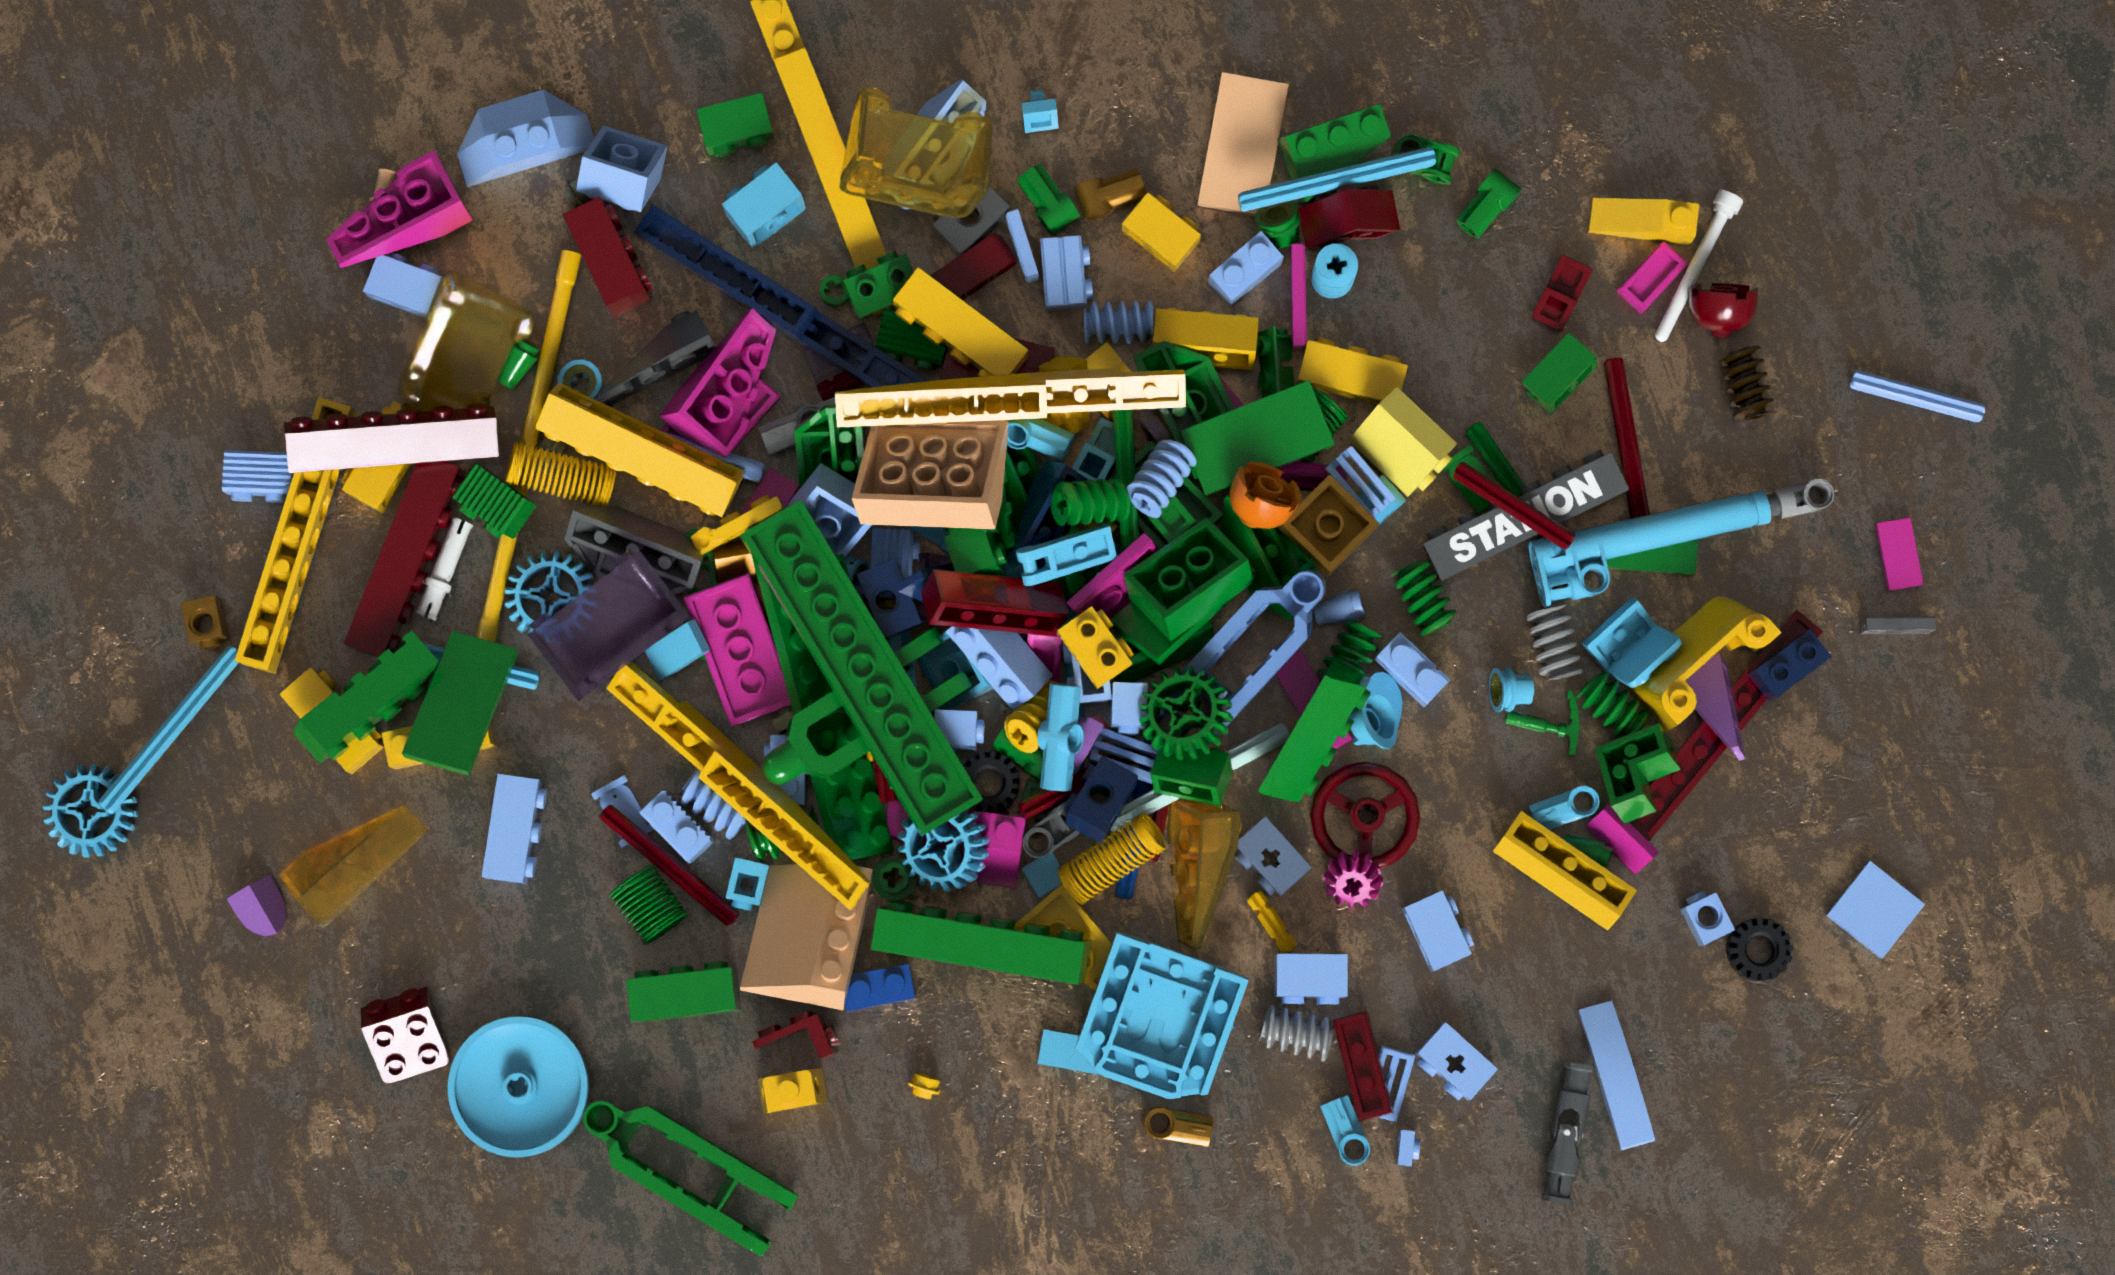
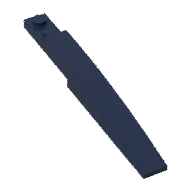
[634,205,928,387]

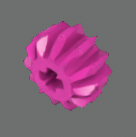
[1324,849,1383,910]

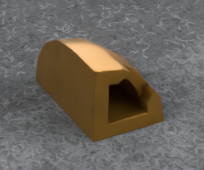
[712,540,757,584]

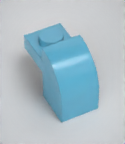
[1072,417,1116,481]

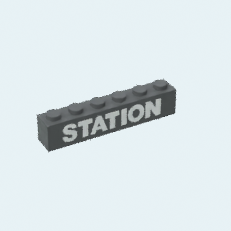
[1422,449,1630,581]

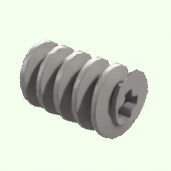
[1526,605,1583,681]
[1258,1004,1334,1062]

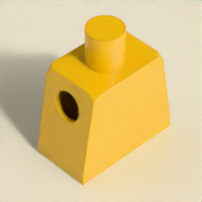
[757,1068,828,1114]

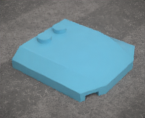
[1076,931,1249,1099]

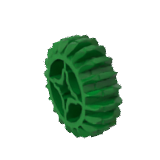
[1139,666,1233,760]

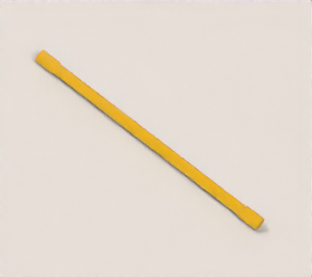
[476,250,581,643]

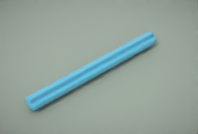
[1238,147,1436,211]
[98,645,238,814]

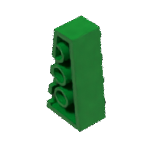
[943,521,1008,577]
[293,630,439,764]

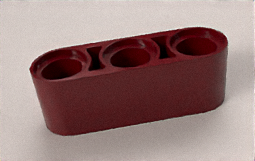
[930,232,1019,300]

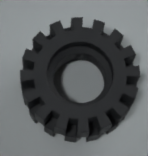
[963,751,1020,813]
[1726,918,1793,981]

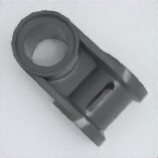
[1023,798,1080,858]

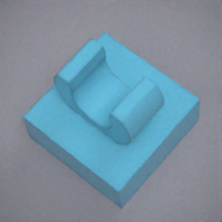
[1021,89,1059,133]

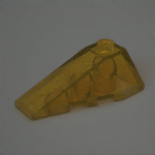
[1167,799,1242,950]
[279,805,428,926]

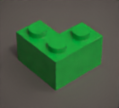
[1595,723,1681,824]

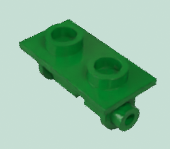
[1256,326,1294,398]

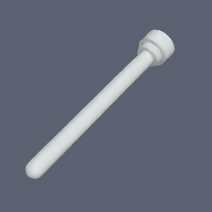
[1655,189,1744,342]

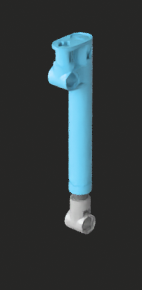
[1528,479,1834,608]

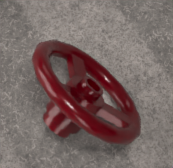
[1310,761,1421,869]

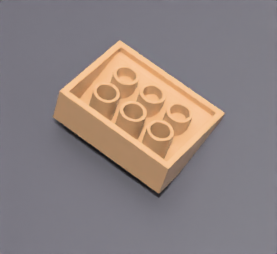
[851,420,1009,529]
[740,864,873,1010]

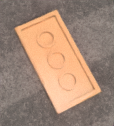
[1197,72,1289,216]

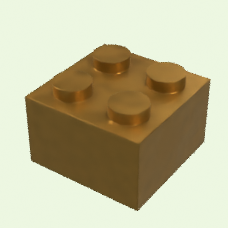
[1279,474,1379,577]

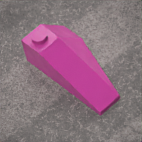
[326,150,473,268]
[659,308,776,457]
[887,801,1026,889]

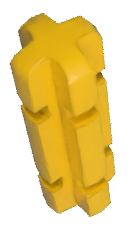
[1247,890,1297,954]

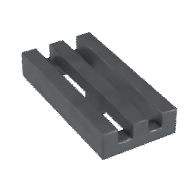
[1860,616,1936,634]

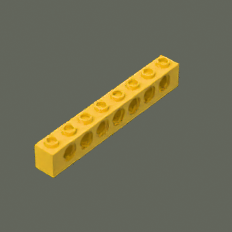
[234,397,358,674]

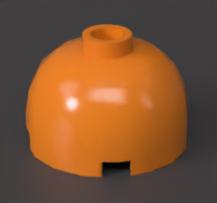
[1230,461,1301,529]

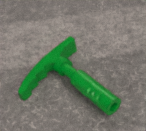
[1505,690,1580,757]

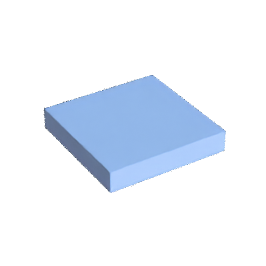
[1826,861,1925,959]

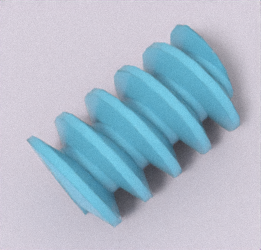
[1311,243,1358,299]

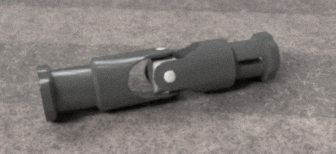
[1541,1061,1595,1205]

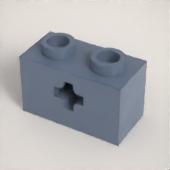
[1233,816,1312,897]

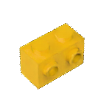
[1057,606,1134,689]

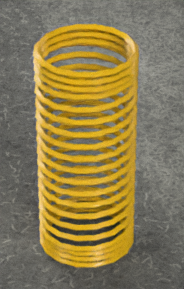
[505,441,616,507]
[1058,812,1166,905]

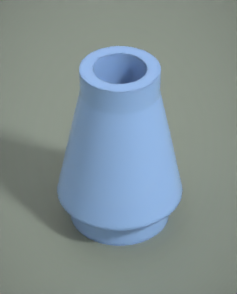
[1313,589,1366,626]

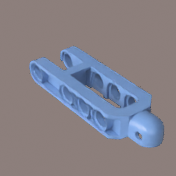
[1159,569,1326,746]

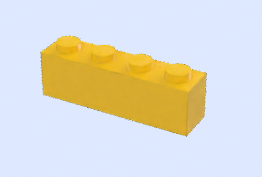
[893,267,1029,377]
[1493,811,1637,931]

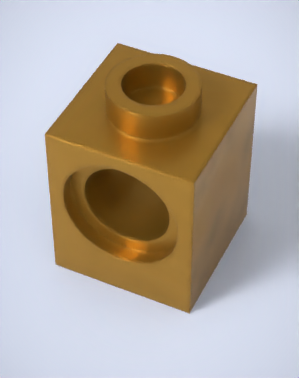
[181,595,230,650]

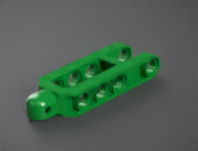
[762,627,973,785]
[583,1101,799,1257]

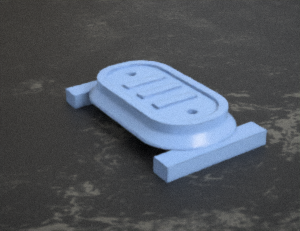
[591,775,655,848]

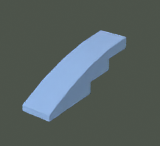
[1578,1000,1655,1150]

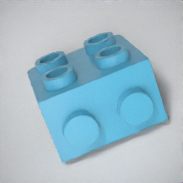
[1582,597,1682,688]

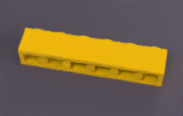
[535,383,745,517]

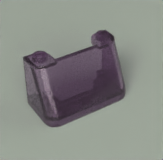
[528,549,690,702]

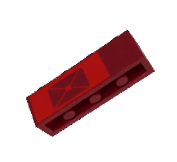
[921,569,1069,636]

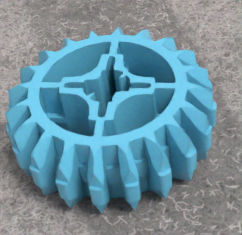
[504,551,598,644]
[43,764,139,858]
[897,809,990,892]

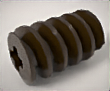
[1719,346,1777,422]

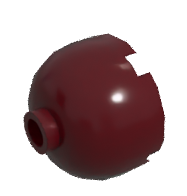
[1689,283,1758,337]

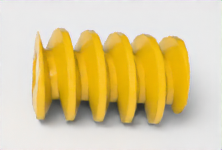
[1004,680,1058,753]

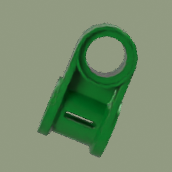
[1392,134,1461,185]

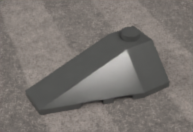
[593,311,715,407]

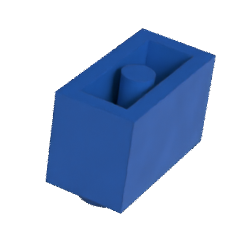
[845,964,917,1012]

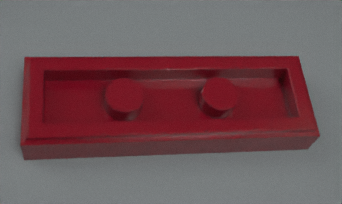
[1333,1011,1394,1122]

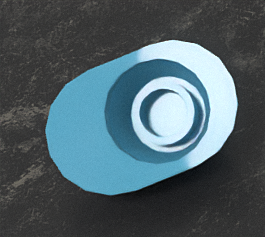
[1349,672,1403,749]

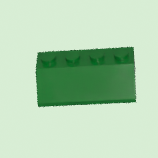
[1258,658,1371,803]

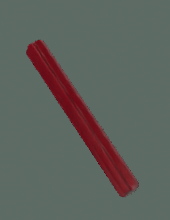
[1604,357,1650,519]
[599,804,739,926]

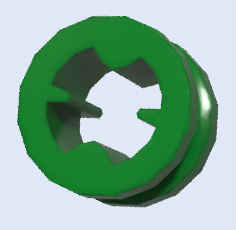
[819,275,848,308]

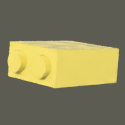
[1348,387,1457,497]

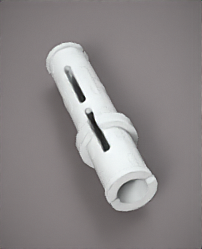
[415,517,473,621]

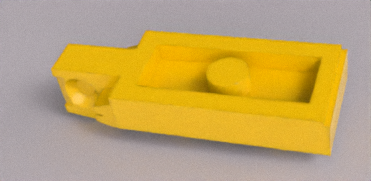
[691,495,784,556]

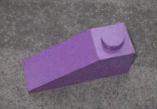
[1686,653,1746,761]

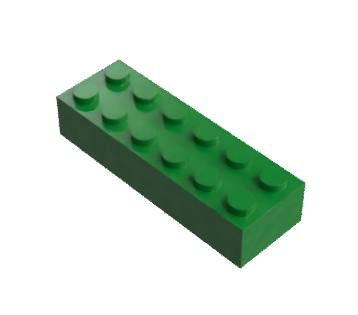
[871,900,1092,985]

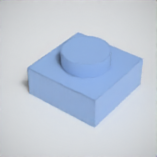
[1395,1129,1420,1166]

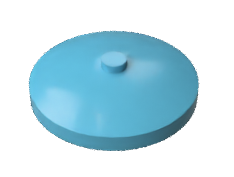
[448,1016,589,1157]

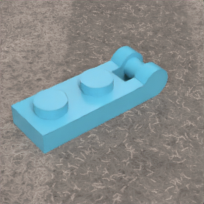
[1016,523,1117,586]

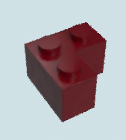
[1298,185,1400,248]

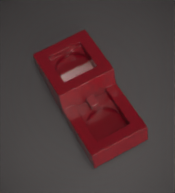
[1531,254,1593,332]

